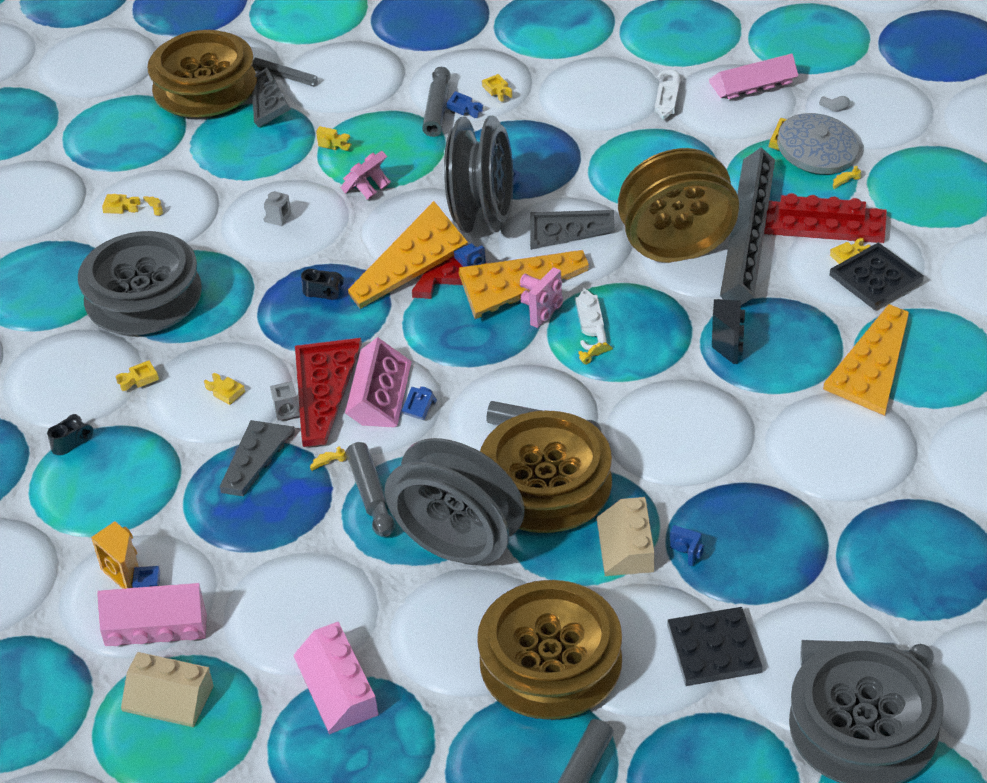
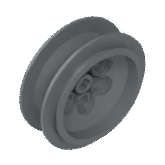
[444,115,514,233]
[78,231,202,335]
[385,438,525,565]
[789,641,944,783]

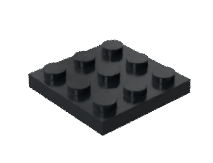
[829,242,924,310]
[667,607,762,686]

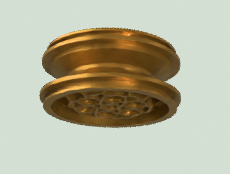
[618,148,739,263]

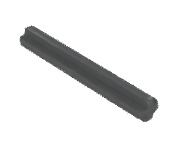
[252,57,318,86]

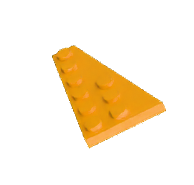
[348,201,468,309]
[459,250,589,319]
[823,304,909,416]

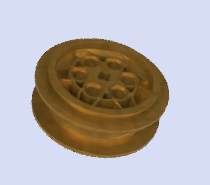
[147,30,257,117]
[480,410,612,533]
[477,580,622,719]

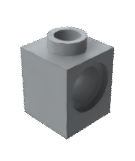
[270,381,300,421]

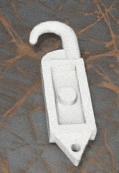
[655,70,681,120]
[575,288,607,351]

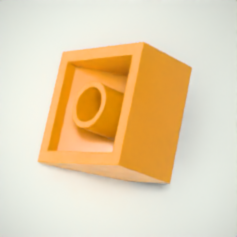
[91,521,138,589]

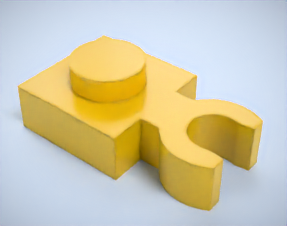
[482,74,512,101]
[316,126,351,150]
[102,194,141,214]
[830,238,871,264]
[115,360,159,391]
[204,373,245,405]

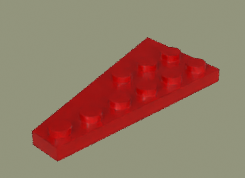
[295,338,362,447]

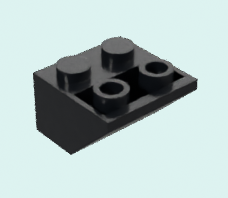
[712,299,745,364]

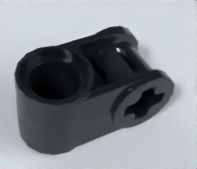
[301,269,344,300]
[47,414,93,455]

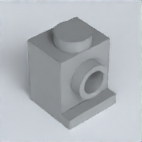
[263,191,292,226]

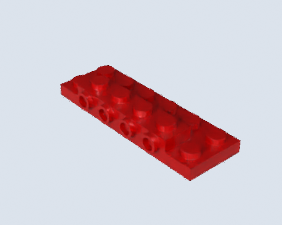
[764,193,887,243]

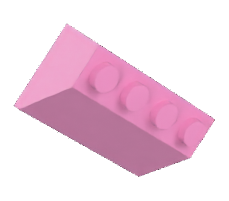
[709,54,798,99]
[345,337,412,427]
[97,583,207,646]
[293,621,378,734]

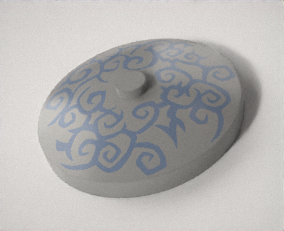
[777,113,859,174]

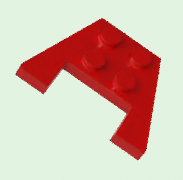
[412,256,487,299]

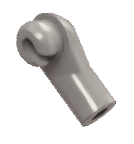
[819,96,850,112]

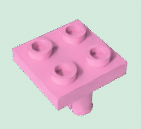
[340,151,391,200]
[520,267,563,328]

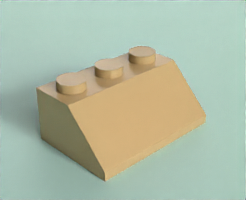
[597,497,654,576]
[121,652,214,727]

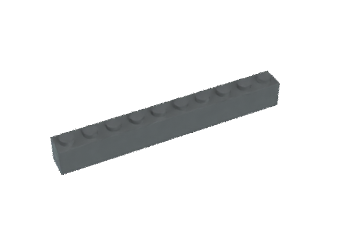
[720,147,775,305]

